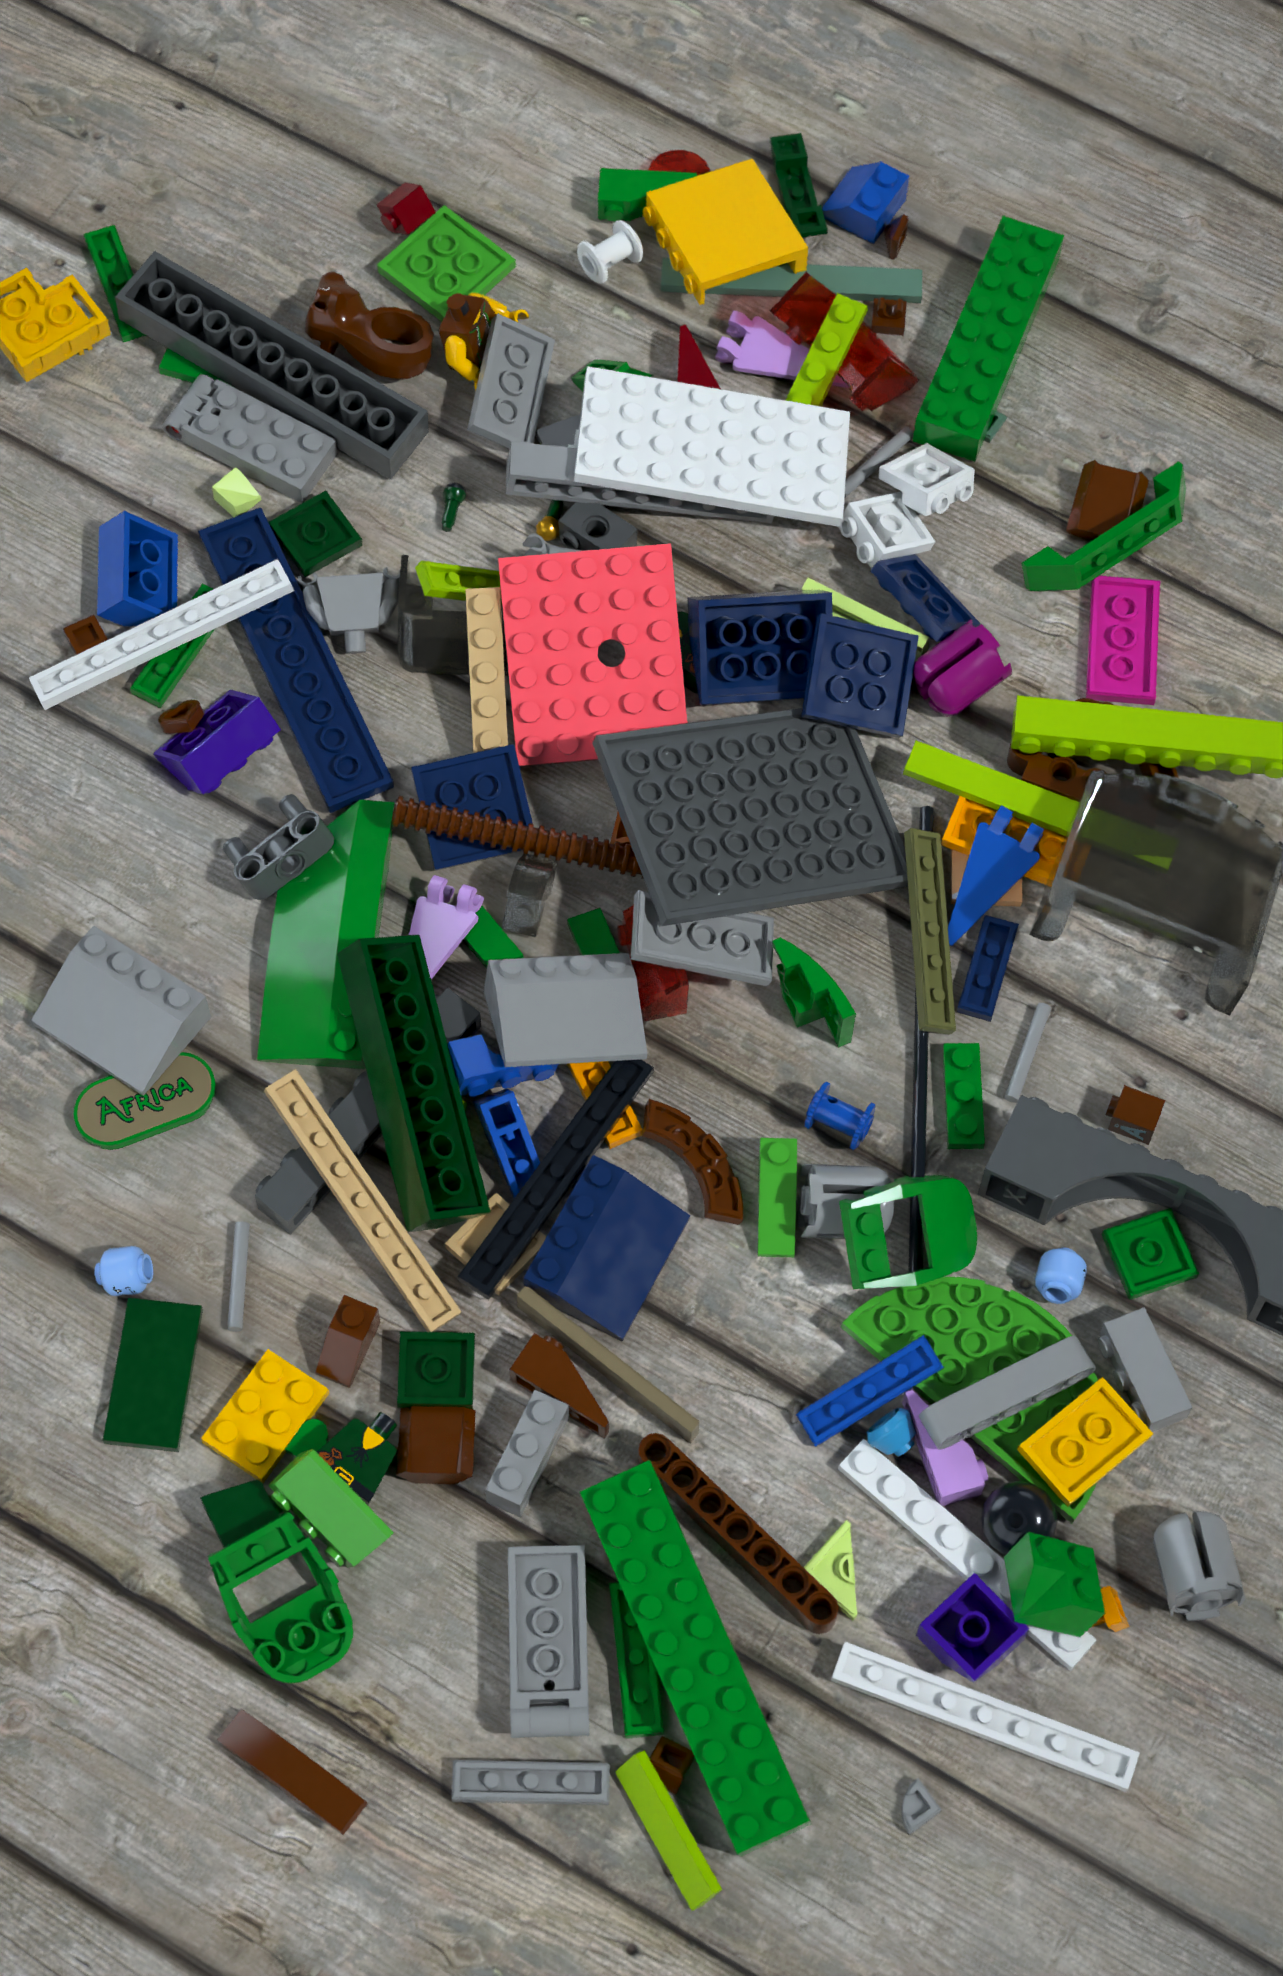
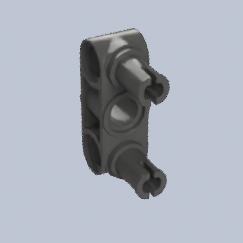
[223,794,334,900]

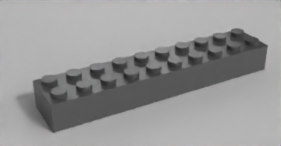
[115,251,429,480]

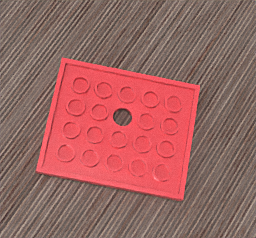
[498,543,687,767]

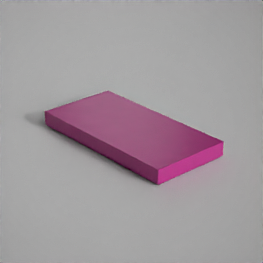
[1086,575,1160,705]

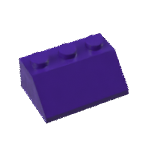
[153,690,281,795]

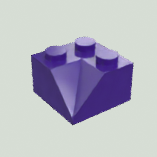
[916,1572,1030,1683]

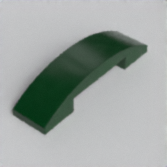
[770,133,828,238]

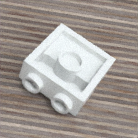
[879,443,975,516]
[840,491,935,569]

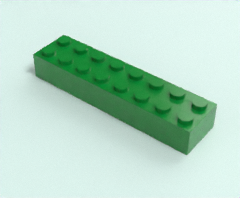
[913,215,1064,462]

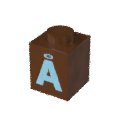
[1105,1085,1166,1145]

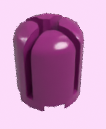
[913,619,1012,717]

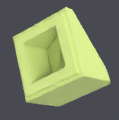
[212,468,262,517]

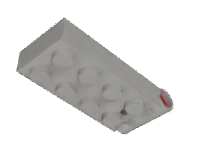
[162,374,337,503]
[508,1545,589,1738]

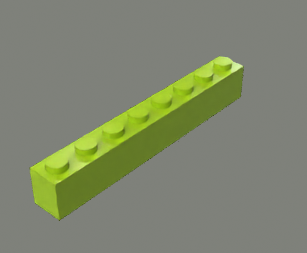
[1011,695,1283,778]

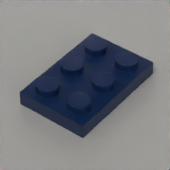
[870,554,981,642]

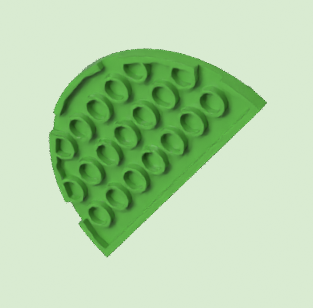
[841,1277,1098,1524]

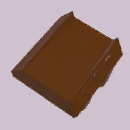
[1066,460,1149,540]
[396,1406,476,1484]

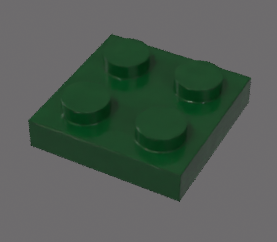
[269,490,363,578]
[397,1331,475,1409]

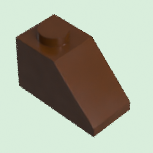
[315,1295,381,1388]

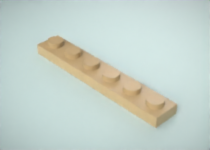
[465,587,508,753]

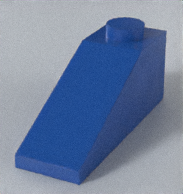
[473,1089,540,1198]

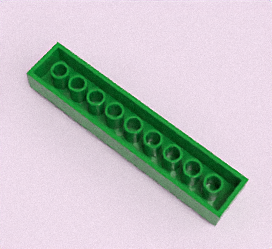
[580,1460,812,1857]

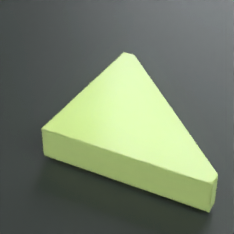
[804,1520,858,1621]

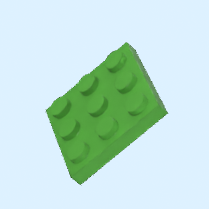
[377,205,516,322]

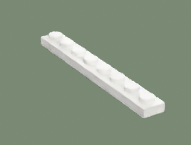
[29,559,294,710]
[838,1439,1097,1672]
[831,1642,1140,1792]

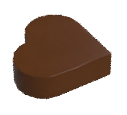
[158,700,204,734]

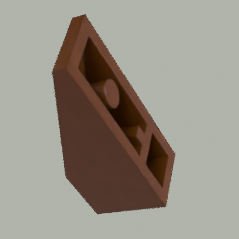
[510,1333,609,1439]

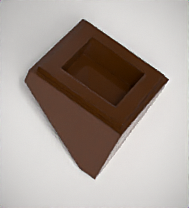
[884,214,909,260]
[649,1736,695,1795]

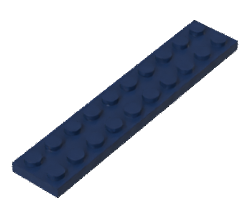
[198,507,394,813]

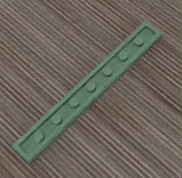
[661,258,922,303]

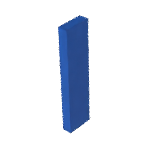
[796,1335,944,1447]

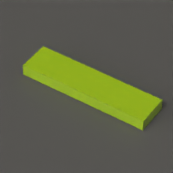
[615,1750,722,1911]

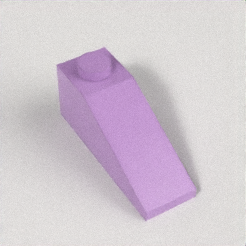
[902,1390,988,1506]

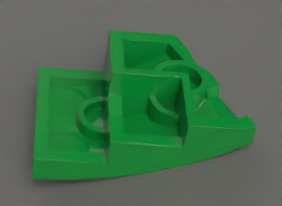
[772,937,856,1048]

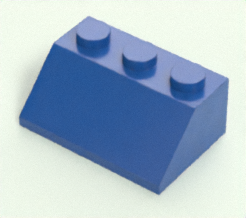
[97,511,178,627]

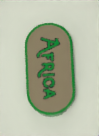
[74,1052,216,1150]

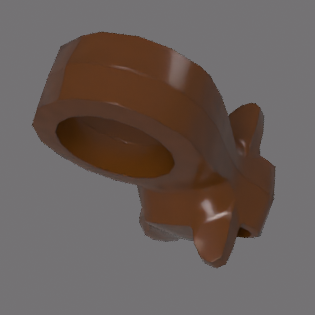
[305,272,434,379]

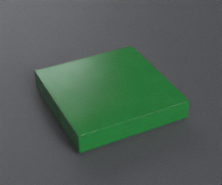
[1101,1208,1199,1300]

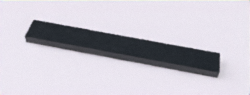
[458,1059,654,1300]

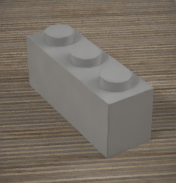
[1097,1307,1192,1432]
[485,1390,569,1518]

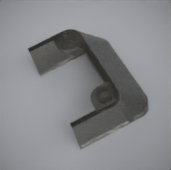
[398,555,509,676]

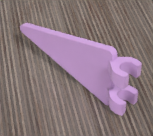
[715,311,853,388]
[409,875,484,979]

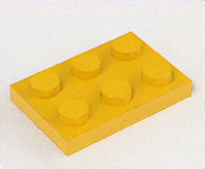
[201,1349,330,1483]
[1017,1377,1153,1507]

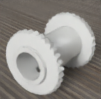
[577,220,643,284]

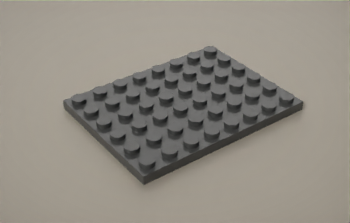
[592,708,908,926]

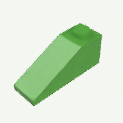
[758,1138,797,1258]

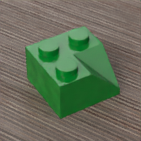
[1004,1532,1105,1637]

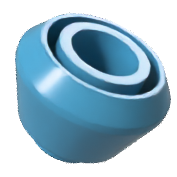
[867,1408,916,1457]

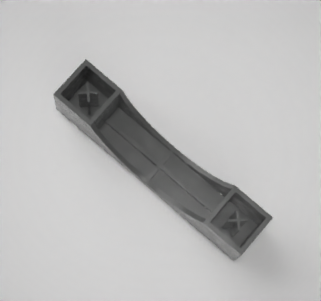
[978,1095,1283,1336]

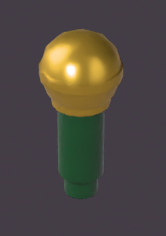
[536,500,564,541]

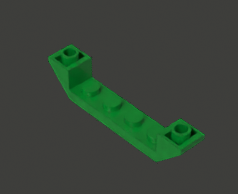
[1021,461,1186,591]

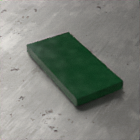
[103,1297,203,1452]

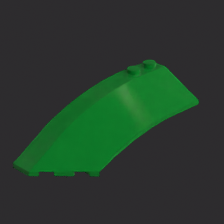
[257,800,395,1070]

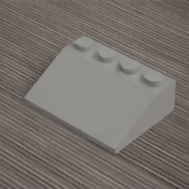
[31,926,211,1096]
[483,953,647,1067]

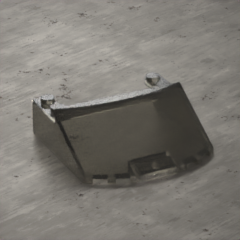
[1029,769,1283,1016]

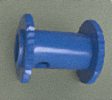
[804,1082,876,1150]

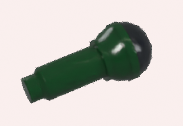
[441,482,466,532]

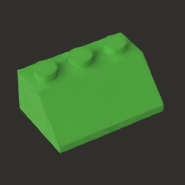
[268,1449,394,1568]

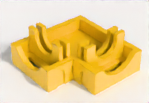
[0,267,111,383]

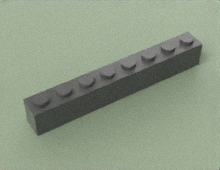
[255,987,481,1235]

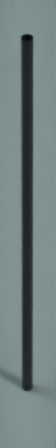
[908,806,934,1272]

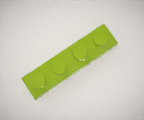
[785,293,868,407]

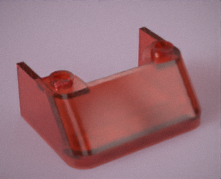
[769,271,920,411]

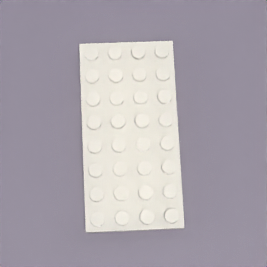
[573,366,850,527]

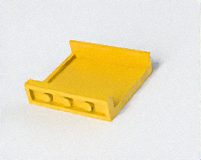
[643,158,808,305]

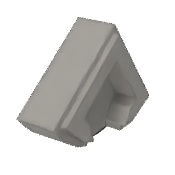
[901,1778,942,1835]

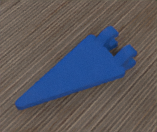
[948,805,1044,946]

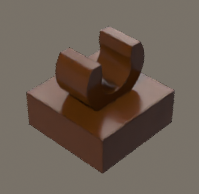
[871,297,907,336]

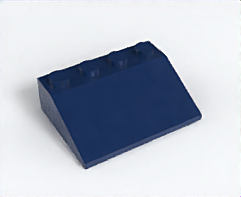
[687,589,833,705]
[523,1155,690,1342]

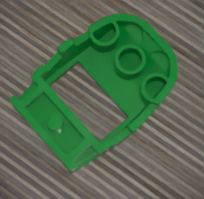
[839,1175,977,1289]
[208,1512,354,1683]

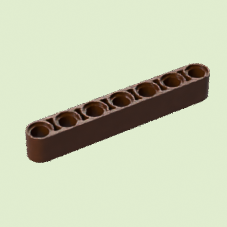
[638,1433,839,1634]

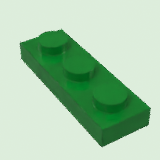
[942,1043,985,1149]

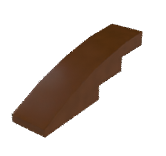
[217,1709,368,1835]

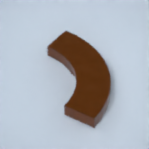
[642,1099,743,1225]

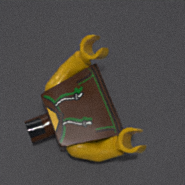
[439,293,529,391]

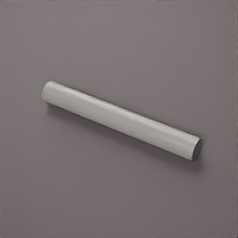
[844,426,914,498]
[1004,1003,1051,1103]
[227,1222,250,1332]

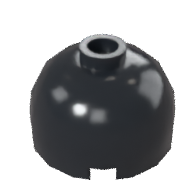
[980,1481,1058,1555]

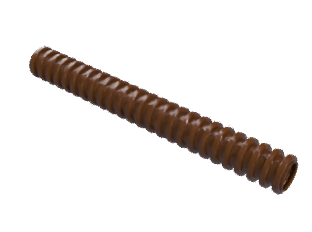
[391,796,644,879]

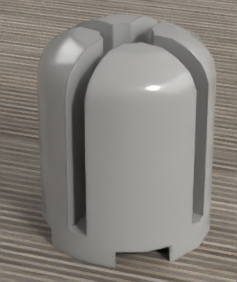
[796,1164,894,1239]
[1153,1511,1245,1621]

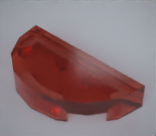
[648,150,710,176]

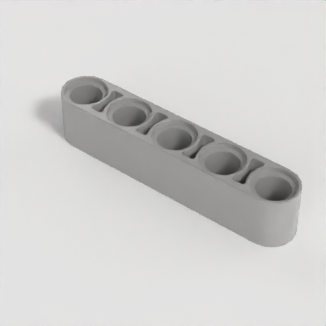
[919,1335,1096,1450]

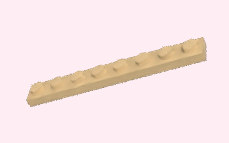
[264,1069,461,1332]

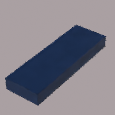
[957,915,1019,1022]

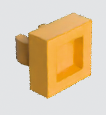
[1092,1586,1130,1632]

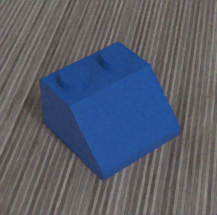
[822,162,909,244]

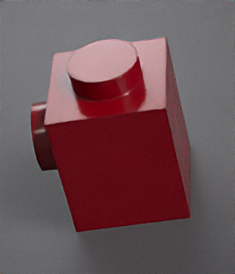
[376,183,436,235]

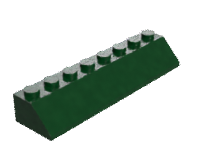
[337,935,491,1233]

